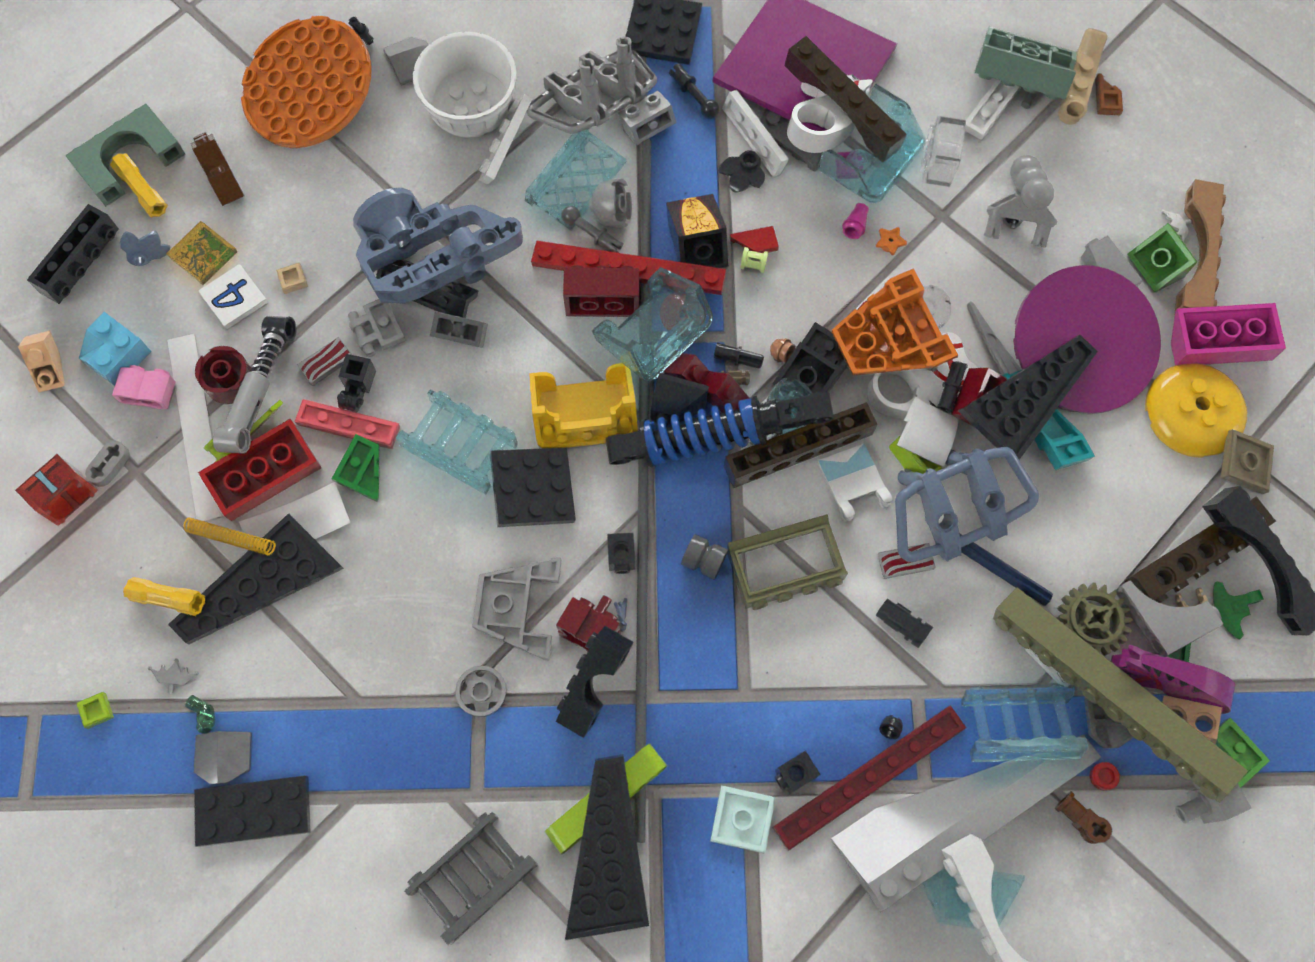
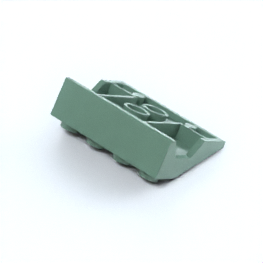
[975,26,1077,100]

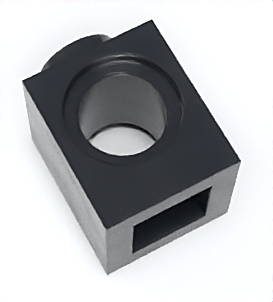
[607,533,635,574]
[775,750,821,794]

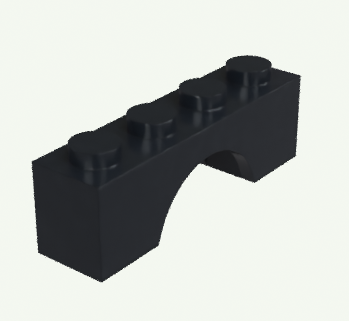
[556,626,634,738]

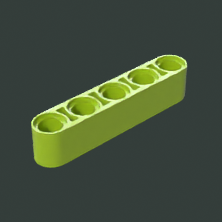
[544,744,668,855]

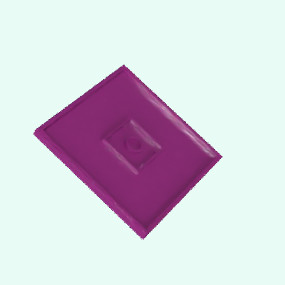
[712,0,897,131]

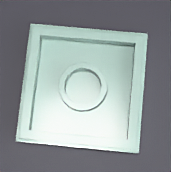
[710,785,775,854]

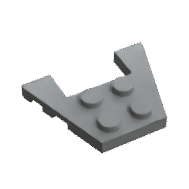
[472,557,561,661]

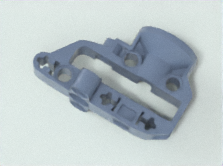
[353,188,523,304]

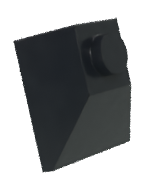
[650,373,709,425]

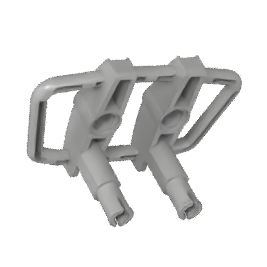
[526,37,657,134]

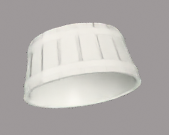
[413,32,516,137]

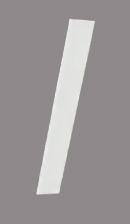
[167,334,224,521]

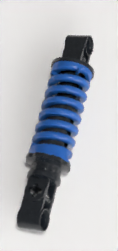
[605,392,834,468]

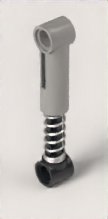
[213,316,296,453]

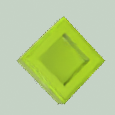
[76,692,114,729]

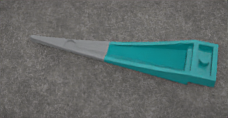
[967,301,1095,470]

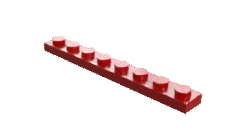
[531,240,726,295]

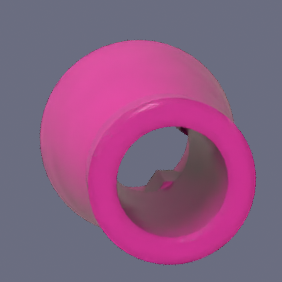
[842,203,869,239]

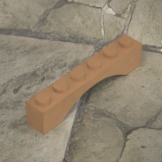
[1174,179,1226,317]

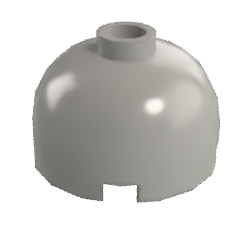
[589,179,632,228]

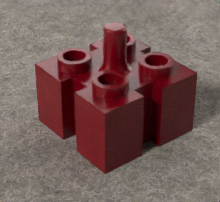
[556,595,621,652]

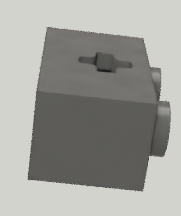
[430,312,488,348]

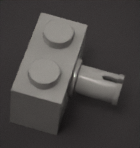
[1175,783,1251,824]

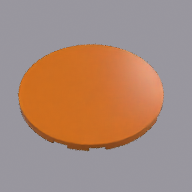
[241,16,372,148]

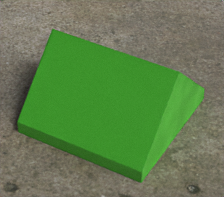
[1127,223,1197,292]

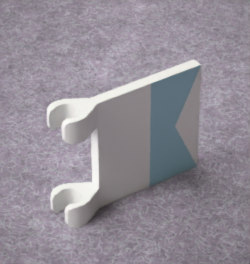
[817,444,893,522]

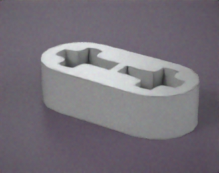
[85,441,129,487]

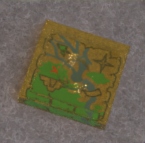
[166,221,237,285]

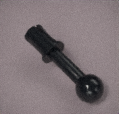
[669,63,719,119]

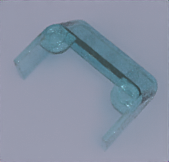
[818,84,925,203]

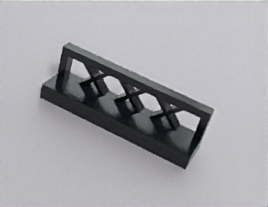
[376,259,479,318]

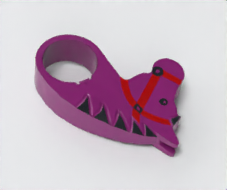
[1111,645,1236,714]

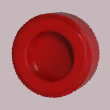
[1089,762,1120,791]

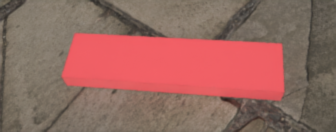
[294,399,400,449]

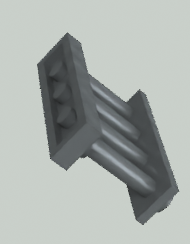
[404,812,538,945]

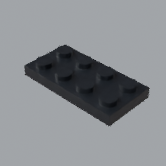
[194,776,311,847]

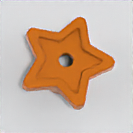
[876,227,907,255]

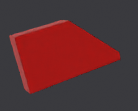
[730,226,779,253]

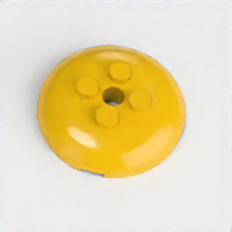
[1145,363,1247,458]

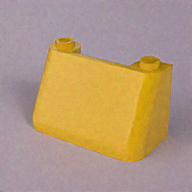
[529,362,638,448]

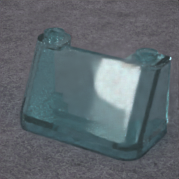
[592,267,713,381]

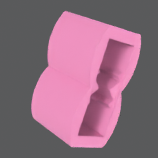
[112,365,176,409]

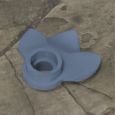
[120,231,171,266]

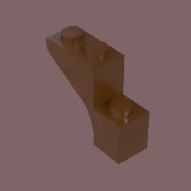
[191,132,244,206]

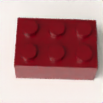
[563,265,639,317]

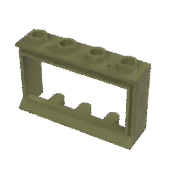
[727,514,848,610]

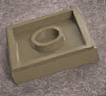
[1221,429,1274,494]

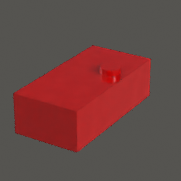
[198,419,322,522]

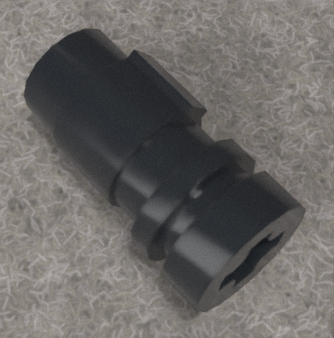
[875,598,933,649]

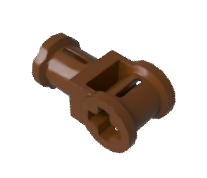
[1055,791,1112,844]

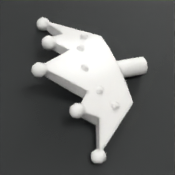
[1161,210,1192,242]

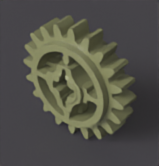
[1056,583,1133,656]

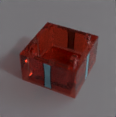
[15,454,98,526]

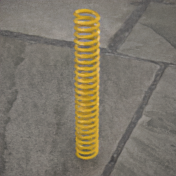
[183,517,276,555]

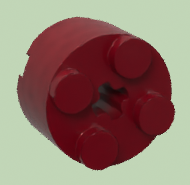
[195,346,252,404]

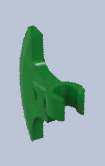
[1213,582,1264,640]

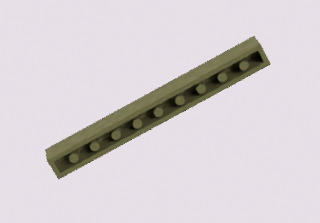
[993,587,1248,803]

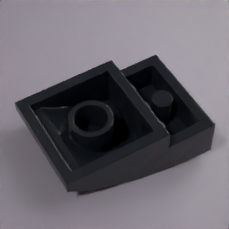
[772,322,848,398]

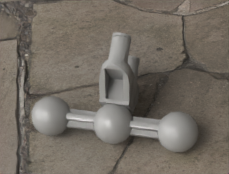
[984,155,1057,247]

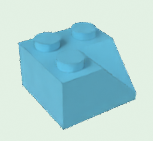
[79,312,151,386]

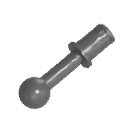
[561,206,623,253]

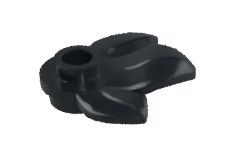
[718,150,765,192]

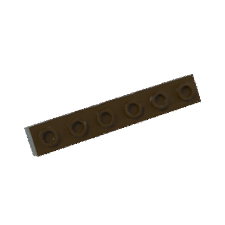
[724,402,877,488]
[1125,496,1276,603]

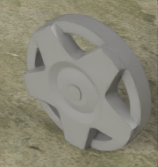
[455,666,507,717]

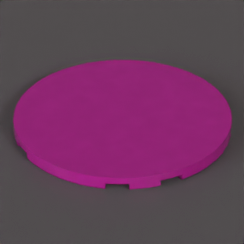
[1013,265,1161,414]

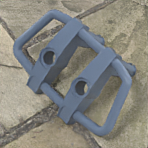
[895,447,1039,562]

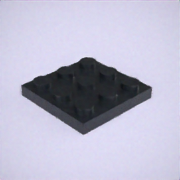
[625,0,702,65]
[490,447,576,528]

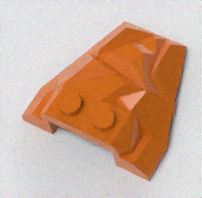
[832,268,958,375]

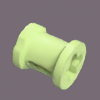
[740,247,768,273]

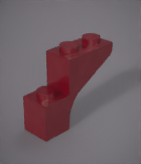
[663,352,749,412]

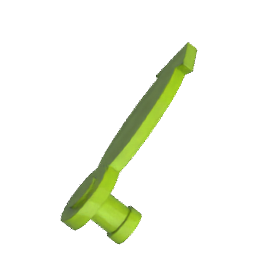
[203,400,283,463]

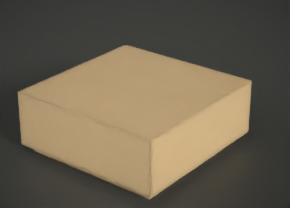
[276,262,308,294]

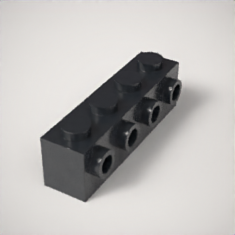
[27,204,119,304]

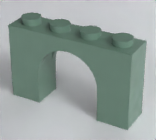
[65,103,185,207]

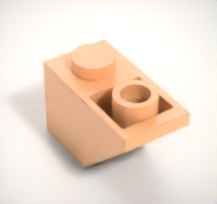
[18,331,65,392]

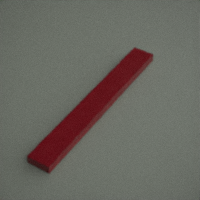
[772,705,966,851]

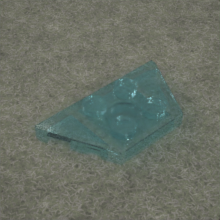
[923,868,1025,929]

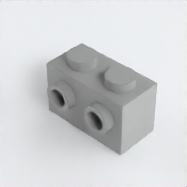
[618,91,676,145]

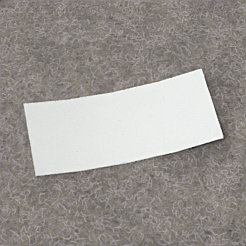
[239,482,351,547]

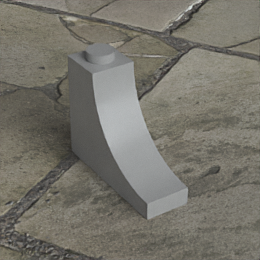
[1080,235,1143,287]
[1116,580,1223,657]

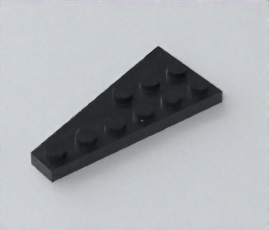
[958,335,1098,460]
[168,514,344,645]
[565,754,649,940]

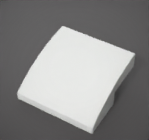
[897,398,959,467]

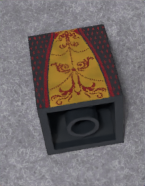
[666,194,728,268]

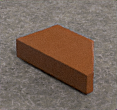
[1095,73,1123,115]

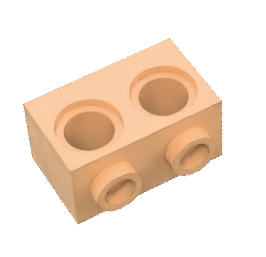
[1162,695,1222,744]

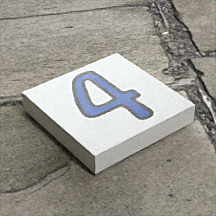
[198,264,268,329]

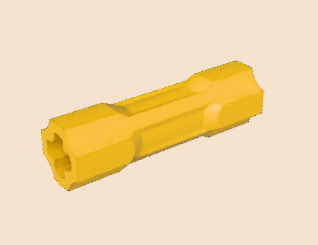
[110,153,168,218]
[123,577,205,616]

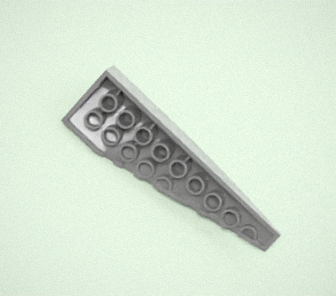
[831,735,1101,913]

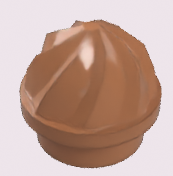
[770,338,796,363]

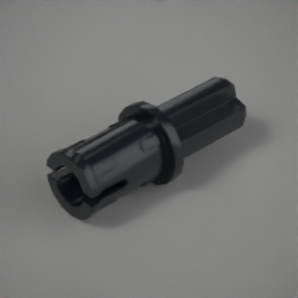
[713,342,764,369]
[937,361,966,412]

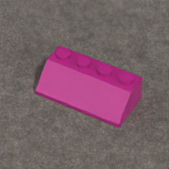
[1171,303,1286,365]

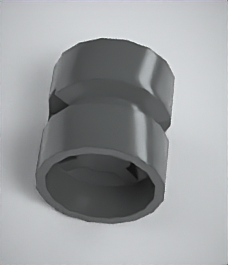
[681,534,729,580]

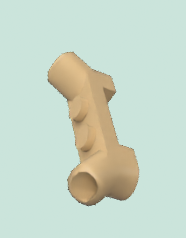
[1058,28,1108,125]

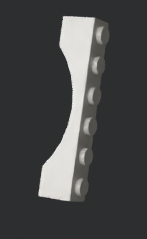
[942,834,1031,962]

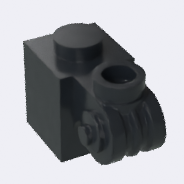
[337,354,376,412]

